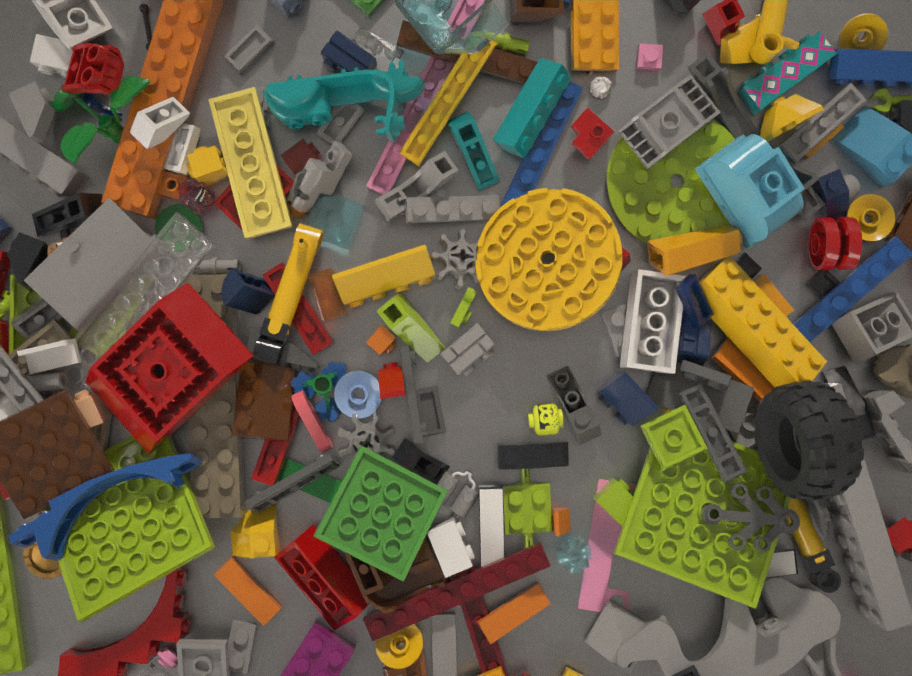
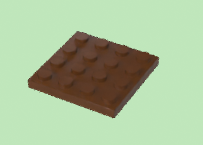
[0,389,115,519]

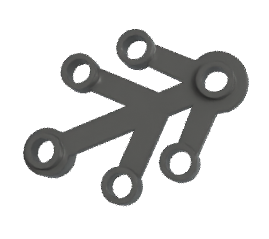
[701,484,800,552]

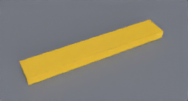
[399,29,497,166]

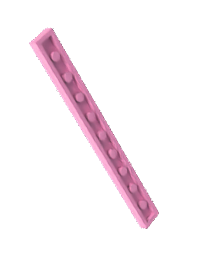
[366,0,486,195]

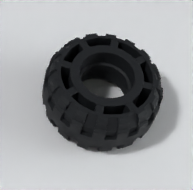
[754,380,864,502]

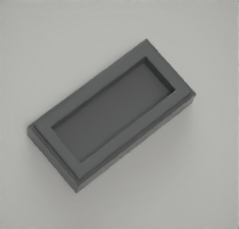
[416,386,446,437]

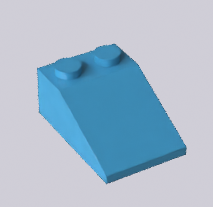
[831,105,912,188]

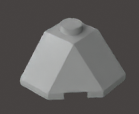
[8,81,55,143]

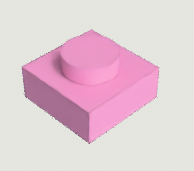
[636,43,663,71]

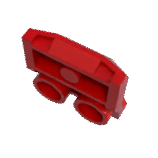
[61,43,125,95]

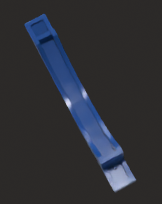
[8,453,202,561]

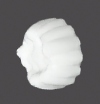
[589,76,612,99]

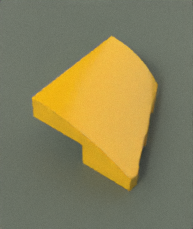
[720,14,767,64]

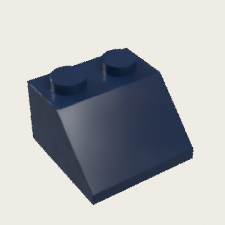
[597,371,659,426]

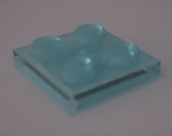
[307,193,365,250]

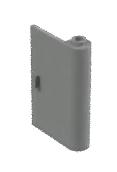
[24,198,165,332]

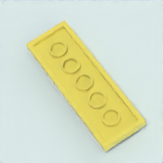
[208,87,293,239]

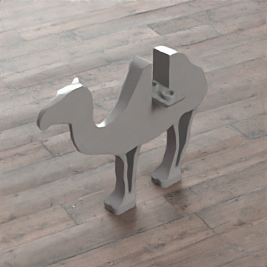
[617,577,842,676]

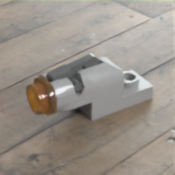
[287,141,352,219]

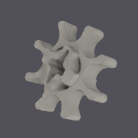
[430,229,479,289]
[337,412,395,457]

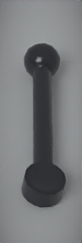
[139,3,152,50]

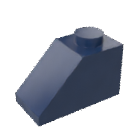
[811,169,849,220]

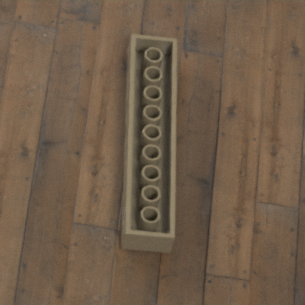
[183,274,247,519]

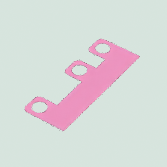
[578,479,637,612]

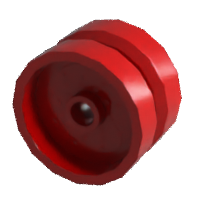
[808,217,862,271]

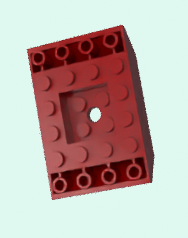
[85,283,254,455]

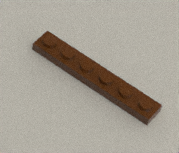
[396,20,537,85]

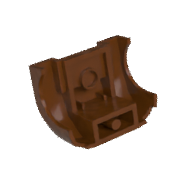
[344,534,450,613]

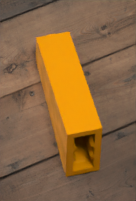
[647,225,742,276]

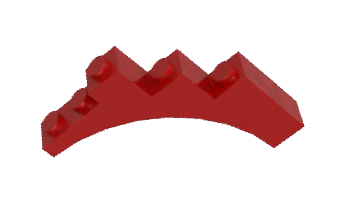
[58,566,191,676]

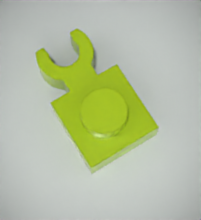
[450,287,477,328]

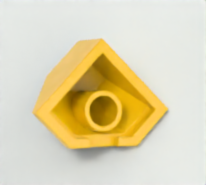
[760,94,824,143]
[231,503,281,558]

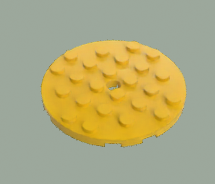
[475,188,623,331]

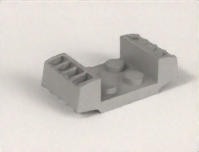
[618,75,721,170]
[860,390,912,474]

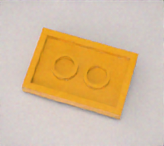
[571,0,619,72]

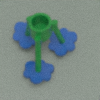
[291,362,347,422]

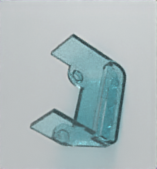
[395,0,509,54]

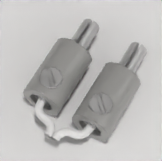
[437,471,479,522]

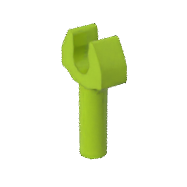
[870,88,912,114]

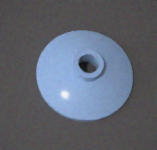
[334,371,382,419]

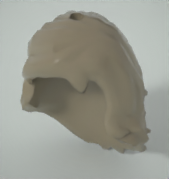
[873,344,912,399]

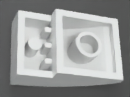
[31,0,113,49]

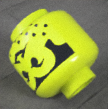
[528,404,563,436]

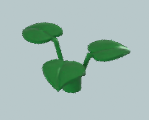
[52,76,151,164]

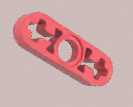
[291,390,333,453]

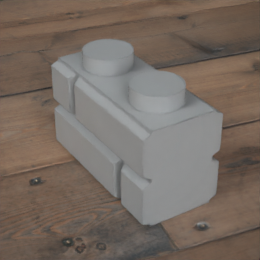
[440,323,495,376]

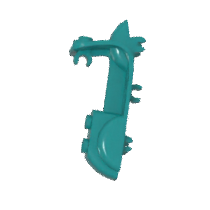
[263,60,425,143]

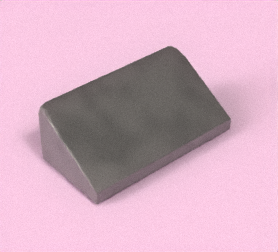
[11,297,62,340]

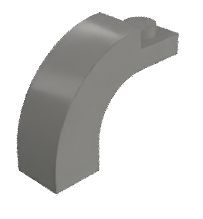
[375,151,459,221]

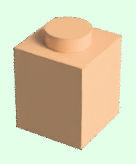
[74,389,110,427]

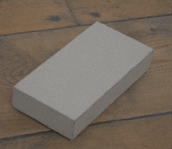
[223,24,274,75]

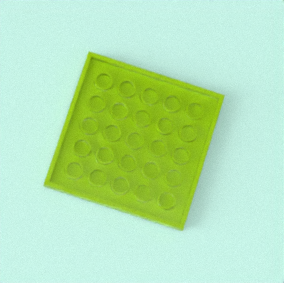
[42,436,215,622]
[613,442,791,609]

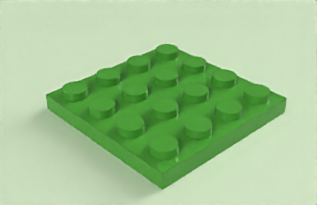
[314,446,447,582]

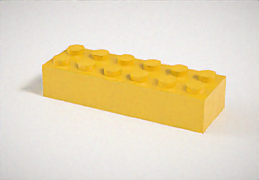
[688,256,827,388]

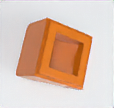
[551,508,571,536]

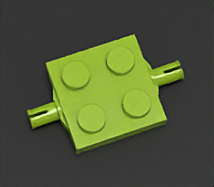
[503,469,553,549]

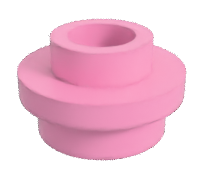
[157,646,178,669]

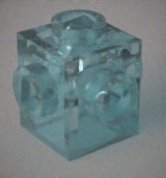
[556,536,592,573]

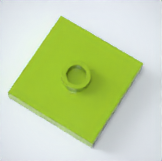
[640,405,708,470]

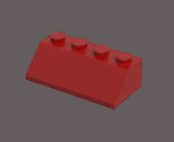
[274,525,370,631]

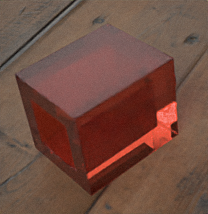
[280,139,320,176]

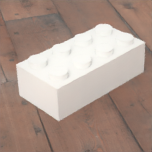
[620,269,686,374]

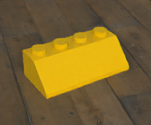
[332,244,436,309]

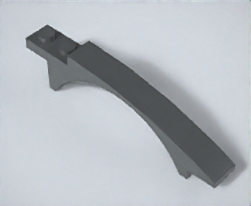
[688,52,825,220]

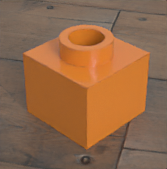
[158,171,193,203]
[366,325,397,356]

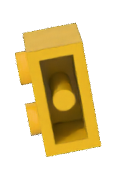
[186,145,229,187]

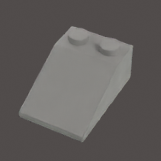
[831,291,912,365]

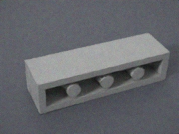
[0,117,87,197]

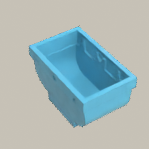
[695,134,805,248]

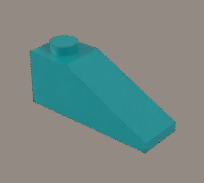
[447,111,500,191]

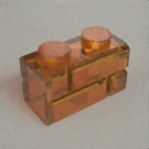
[308,268,348,322]

